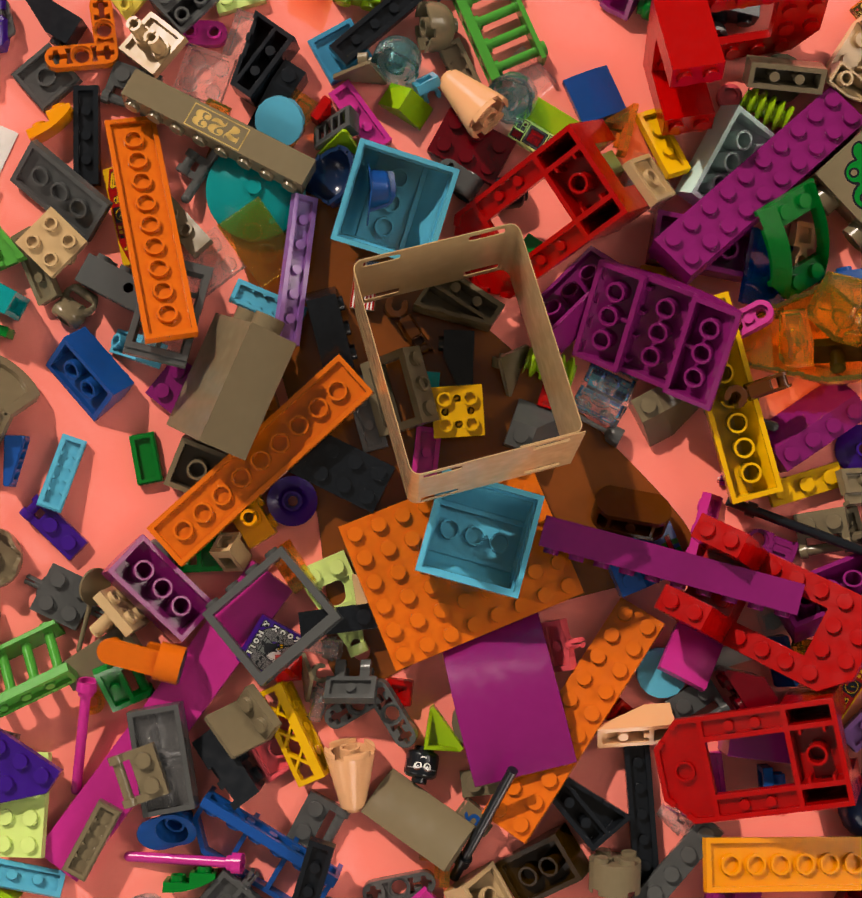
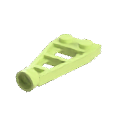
[303,550,369,658]

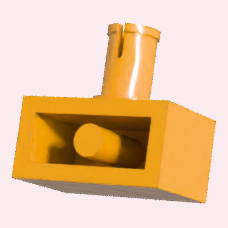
[233,496,279,549]

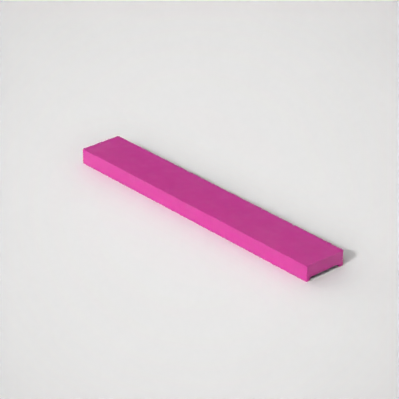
[45,560,294,882]

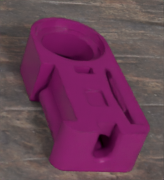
[748,529,799,563]

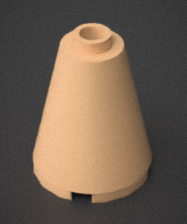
[440,69,509,139]
[324,737,376,813]

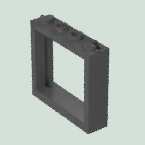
[202,546,344,686]

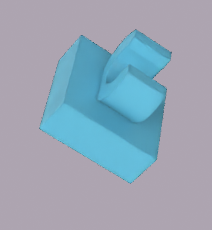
[411,71,442,103]

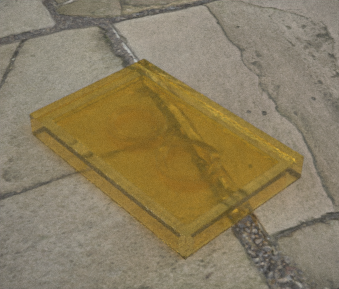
[217,196,286,288]

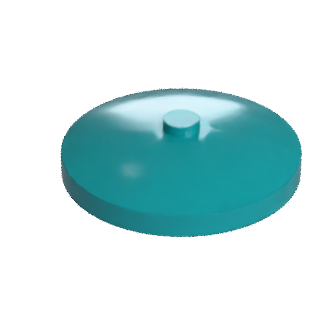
[206,156,306,242]

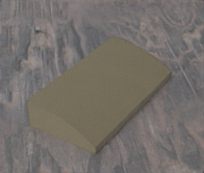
[361,768,476,871]

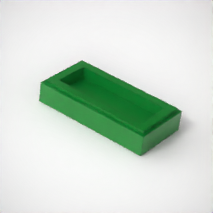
[129,431,164,486]

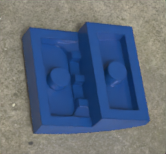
[562,65,627,122]

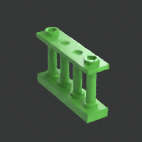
[451,0,548,88]
[0,619,79,718]

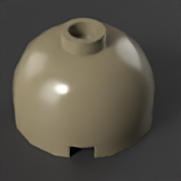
[415,1,458,53]

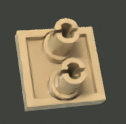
[118,11,189,79]
[15,207,89,279]
[89,585,150,638]

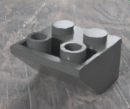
[149,0,219,35]

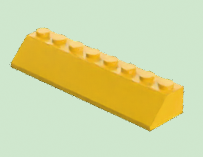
[704,291,784,504]

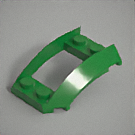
[754,178,830,299]

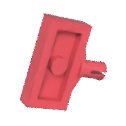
[541,618,586,672]

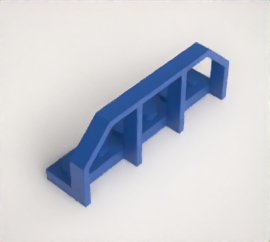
[192,785,344,898]

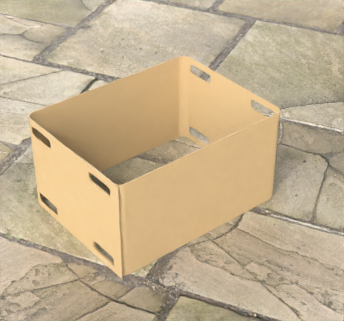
[353,223,586,503]

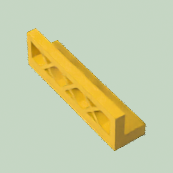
[260,681,330,788]

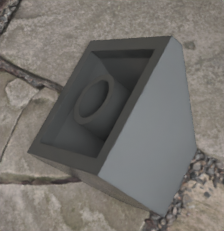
[502,398,559,449]

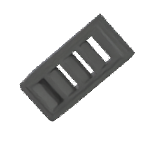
[314,105,360,151]

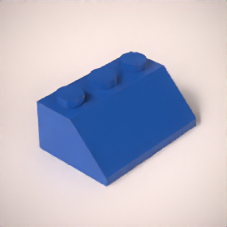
[46,326,134,421]

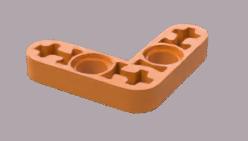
[45,0,119,73]

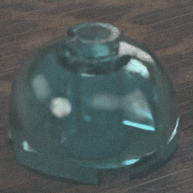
[371,35,422,85]
[489,71,538,125]

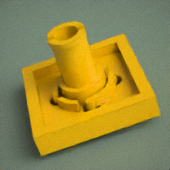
[431,384,485,439]

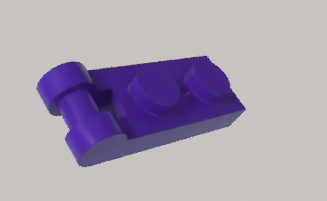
[19,494,89,561]

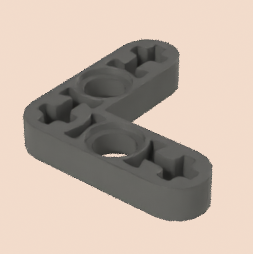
[324,678,418,748]
[363,869,436,898]

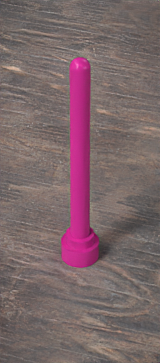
[71,677,98,795]
[124,851,246,874]

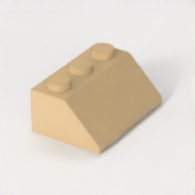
[443,861,513,898]

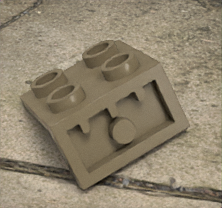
[204,683,282,759]

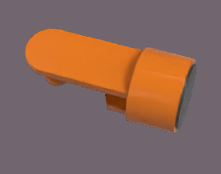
[97,637,188,685]

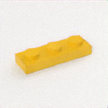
[634,108,691,180]
[768,461,840,508]

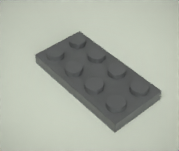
[10,139,113,242]

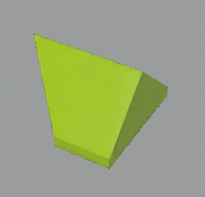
[424,704,464,752]

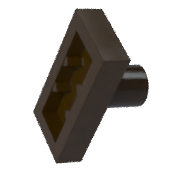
[810,336,862,373]

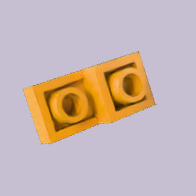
[26,102,73,143]

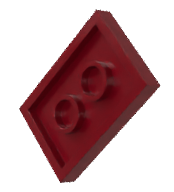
[427,106,516,186]

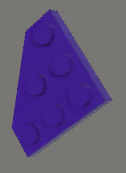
[0,728,63,803]

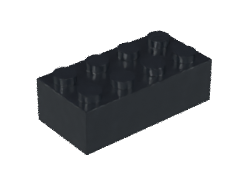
[288,435,396,513]

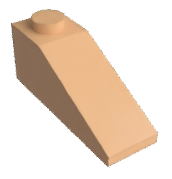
[597,703,674,749]

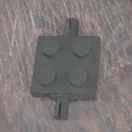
[24,563,104,631]
[199,868,263,898]

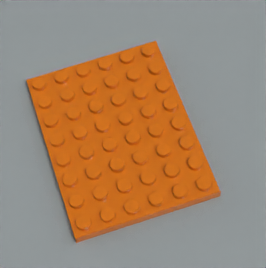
[338,469,584,671]

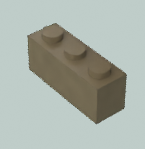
[742,55,828,95]
[63,627,143,691]

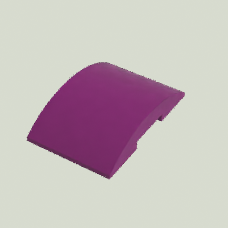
[572,259,744,411]
[442,612,577,788]

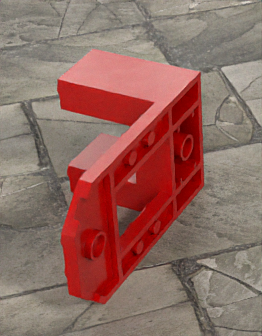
[643,0,828,136]
[453,119,650,299]
[654,513,862,693]
[654,684,862,824]

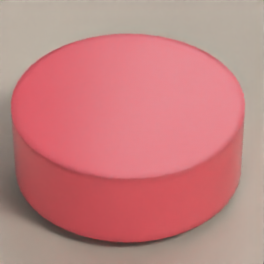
[716,83,742,107]

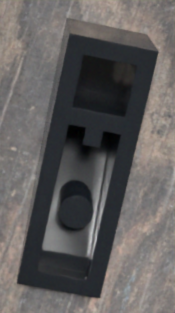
[26,0,88,46]
[248,59,309,129]
[438,330,475,409]

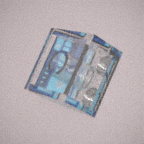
[574,363,638,429]

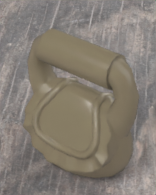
[51,283,99,329]

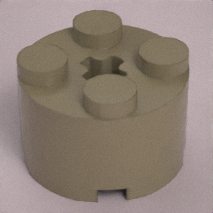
[588,847,641,898]

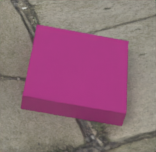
[657,622,723,692]

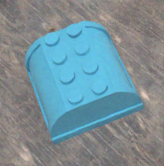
[330,138,460,259]
[415,469,545,599]

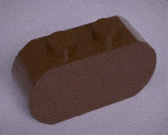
[591,485,672,541]

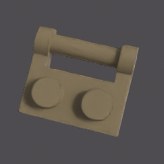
[793,506,852,560]
[107,741,171,809]

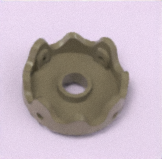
[0,527,23,588]

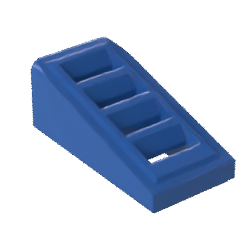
[3,435,30,487]

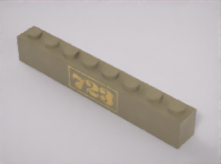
[121,69,316,194]

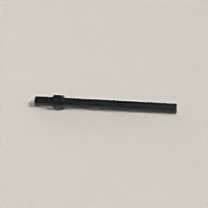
[725,497,862,556]
[449,766,518,882]

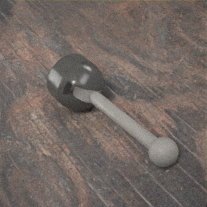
[579,414,625,448]

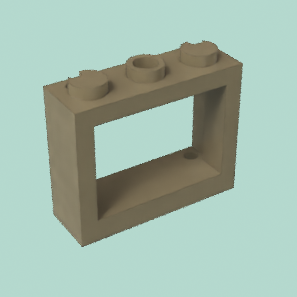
[360,345,440,437]

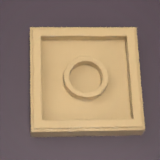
[622,153,677,208]

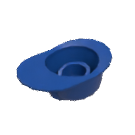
[366,162,396,226]
[136,810,197,850]

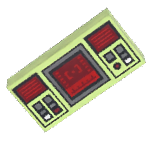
[507,115,554,153]

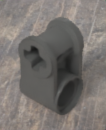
[439,159,484,204]

